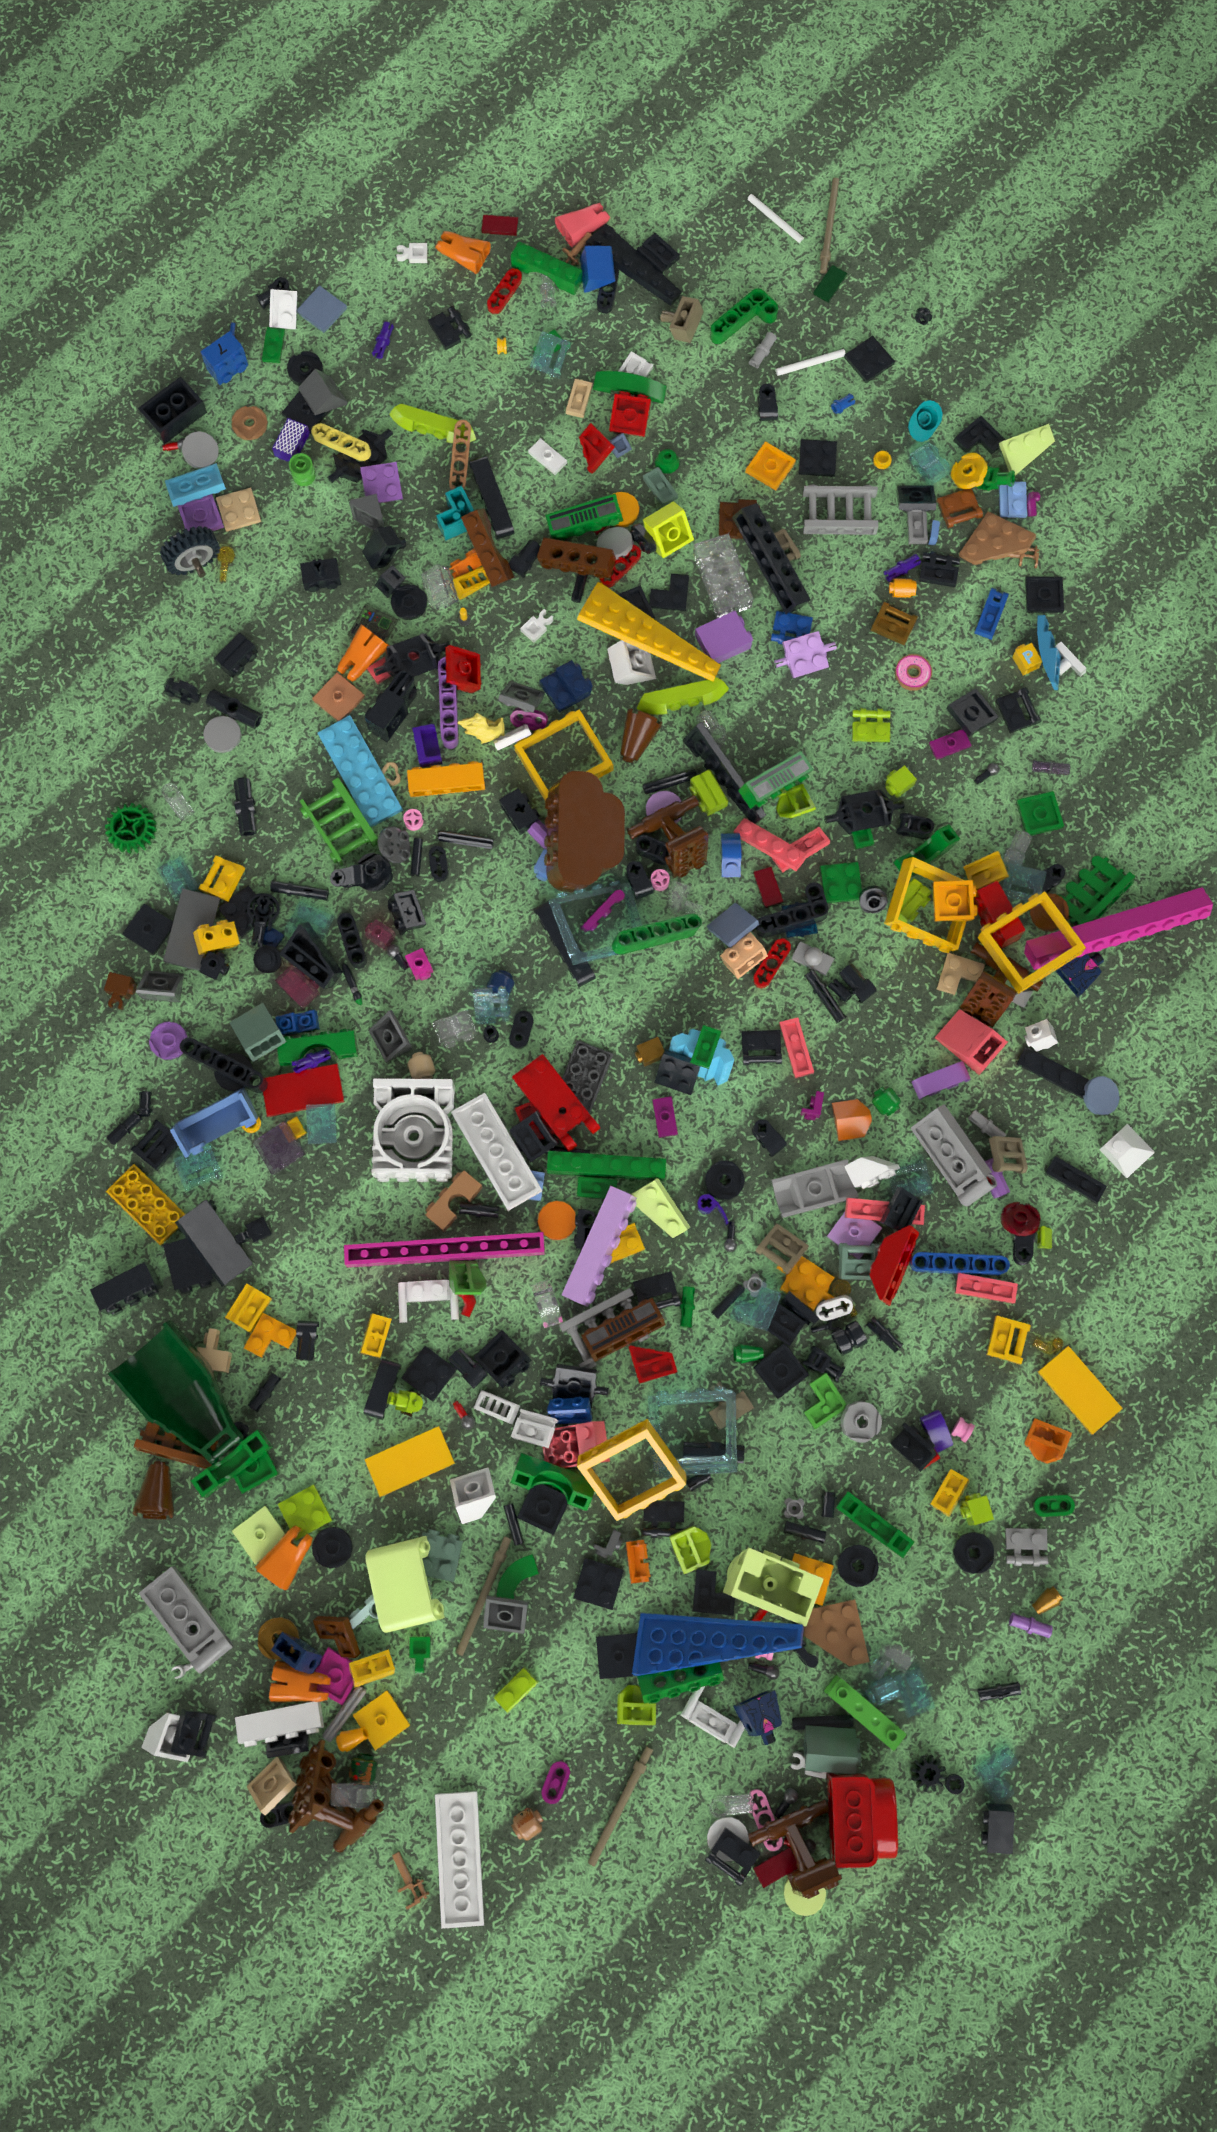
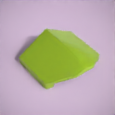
[776,784,816,818]
[669,1526,711,1574]
[617,1685,656,1725]

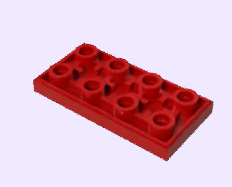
[263,1064,345,1117]

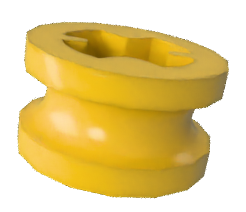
[497,337,507,355]

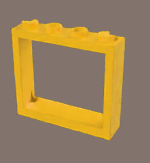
[514,709,614,801]
[884,857,977,953]
[978,891,1086,994]
[577,1419,686,1521]

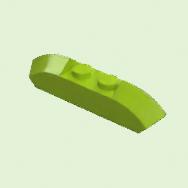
[389,404,477,444]
[637,678,729,715]

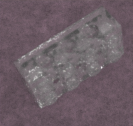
[693,533,753,618]

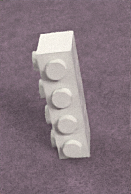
[235,1701,324,1747]

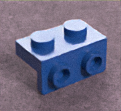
[547,1397,592,1424]

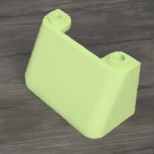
[366,1536,445,1633]

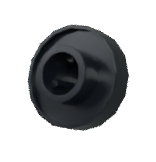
[859,885,888,914]
[253,945,283,974]

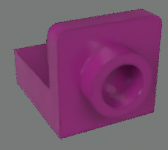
[800,1091,824,1121]

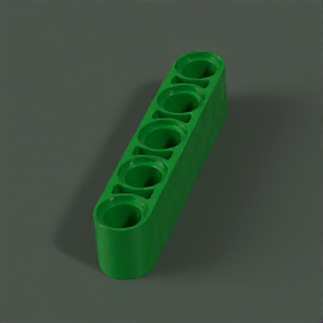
[611,913,702,955]

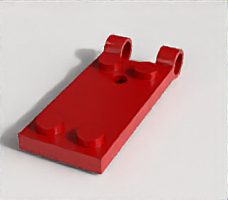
[512,1054,601,1152]

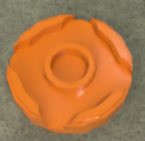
[538,1201,576,1241]

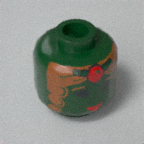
[349,1753,378,1787]

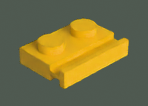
[963,851,1010,892]
[610,1223,645,1264]
[225,1283,272,1333]

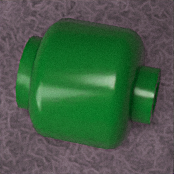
[872,1086,901,1116]

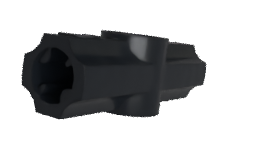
[206,689,263,729]
[234,777,257,836]
[683,1442,745,1463]

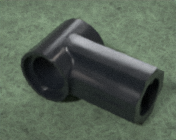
[509,540,540,578]
[839,963,877,1003]
[296,1320,319,1361]
[448,1348,488,1389]

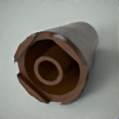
[620,709,663,764]
[132,1461,174,1520]

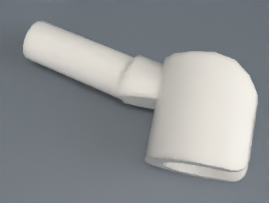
[171,1663,193,1679]

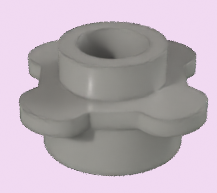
[743,1273,767,1297]
[784,1498,805,1519]

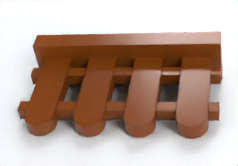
[134,1421,224,1469]

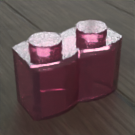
[275,965,320,1010]

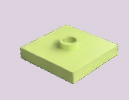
[232,1506,285,1564]

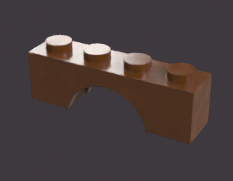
[461,508,515,587]

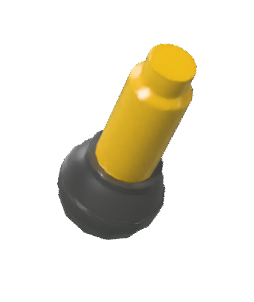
[458,608,471,626]

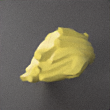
[457,713,505,744]

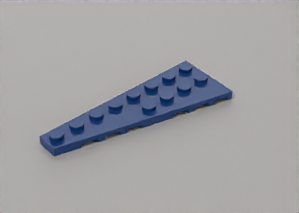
[632,1613,804,1676]

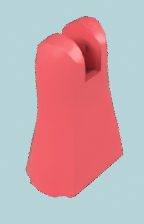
[555,203,610,248]

